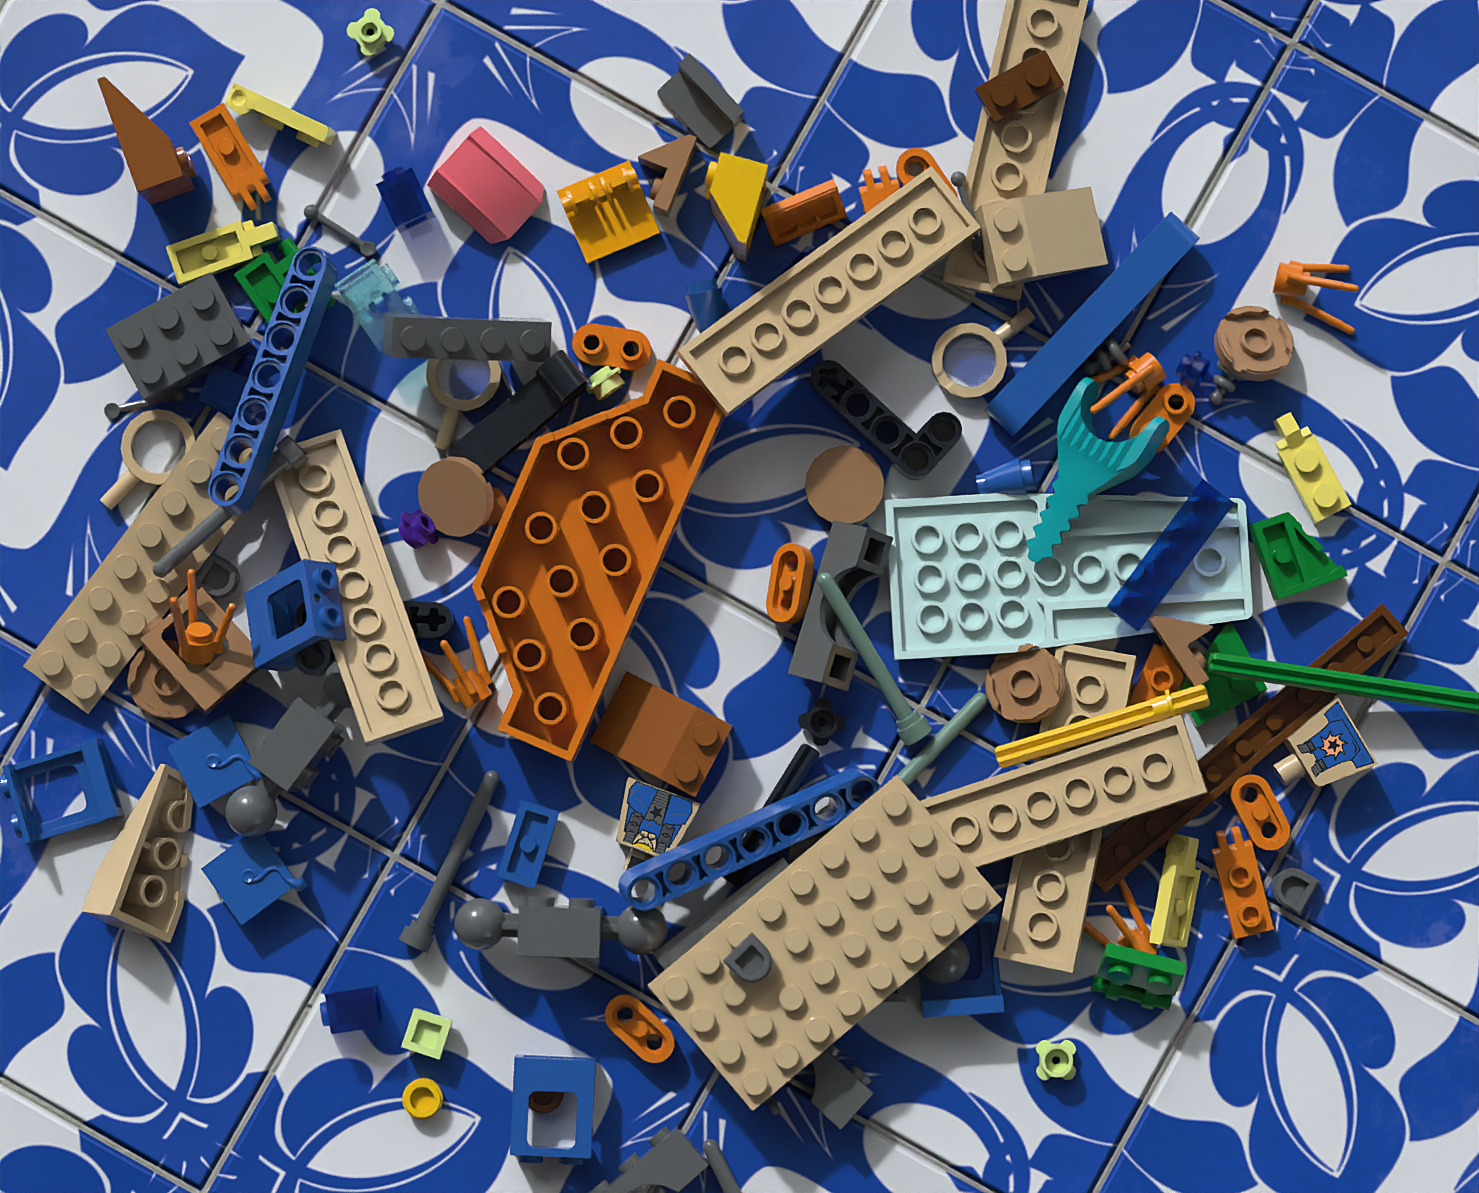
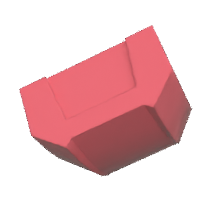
[427,126,544,244]

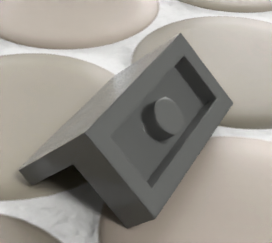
[657,54,744,149]

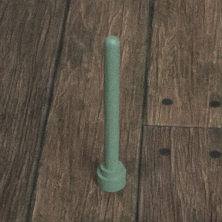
[817,572,932,745]
[897,692,988,787]

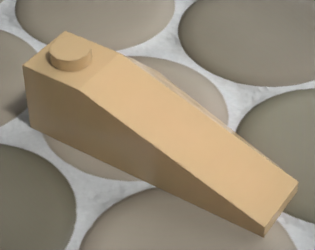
[81,764,193,943]

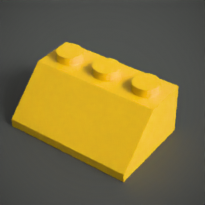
[704,152,768,261]

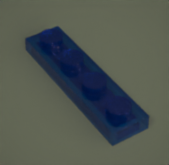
[1105,479,1235,632]

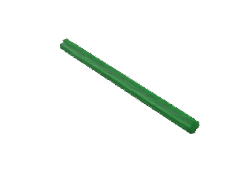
[1207,652,1479,715]

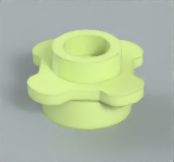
[347,8,394,56]
[586,366,625,401]
[1036,1040,1076,1080]

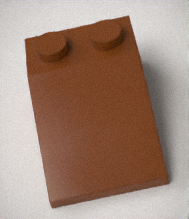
[97,76,198,205]
[590,671,733,797]

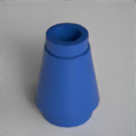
[684,278,723,334]
[976,458,1037,495]

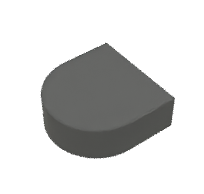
[196,552,240,599]
[1271,868,1320,916]
[723,932,772,982]

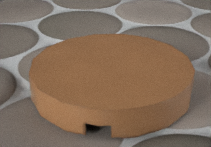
[1214,306,1294,381]
[805,445,884,524]
[418,456,494,537]
[127,640,207,720]
[985,643,1066,724]

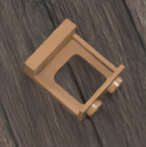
[140,587,260,717]

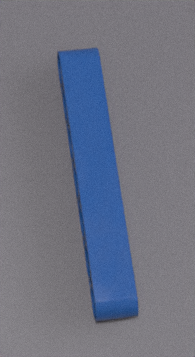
[984,211,1200,437]
[208,246,338,515]
[618,768,881,911]

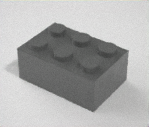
[105,272,256,404]

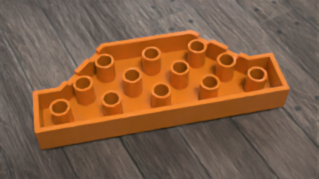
[472,359,725,762]

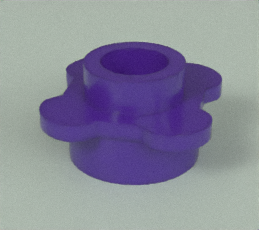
[398,509,439,549]

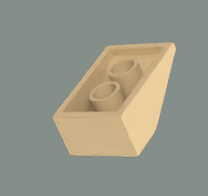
[974,186,1108,290]

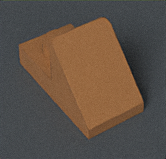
[638,134,697,217]
[1146,615,1213,687]

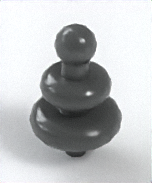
[1082,336,1131,375]
[1208,360,1246,405]

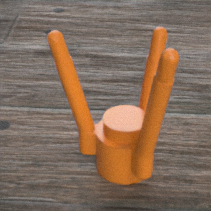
[1272,260,1359,335]
[1090,352,1166,440]
[170,569,236,665]
[419,616,493,709]
[1083,878,1158,955]

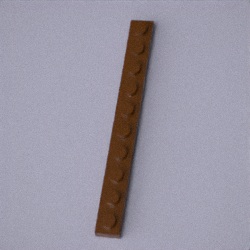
[1093,603,1409,894]

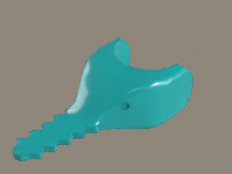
[1026,377,1170,564]

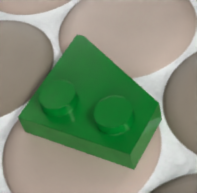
[1248,512,1348,601]

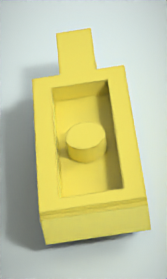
[225,83,337,148]
[166,220,281,286]
[1273,412,1351,524]
[1149,834,1201,949]

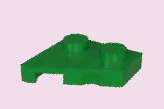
[1177,621,1267,727]

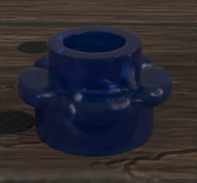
[1175,351,1211,389]

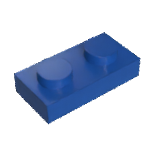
[496,800,560,889]

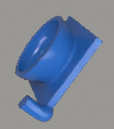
[167,714,264,809]
[201,834,308,926]

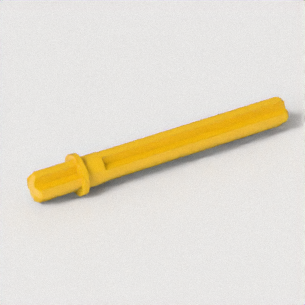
[995,685,1210,768]

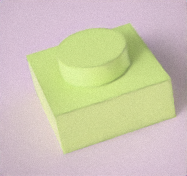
[401,1008,453,1059]

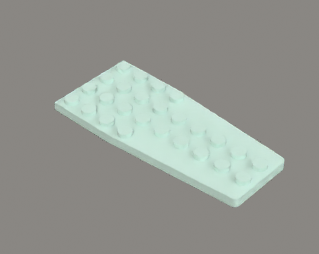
[884,493,1253,660]

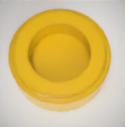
[402,1078,444,1119]

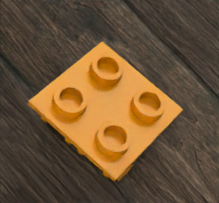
[556,160,660,264]

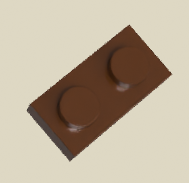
[974,50,1064,125]

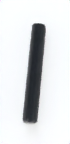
[723,743,820,886]

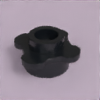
[798,698,846,746]

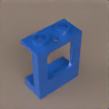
[244,559,347,672]
[0,738,124,843]
[918,913,1004,1018]
[510,1054,597,1165]

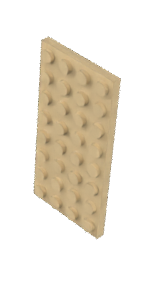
[648,775,1002,1111]

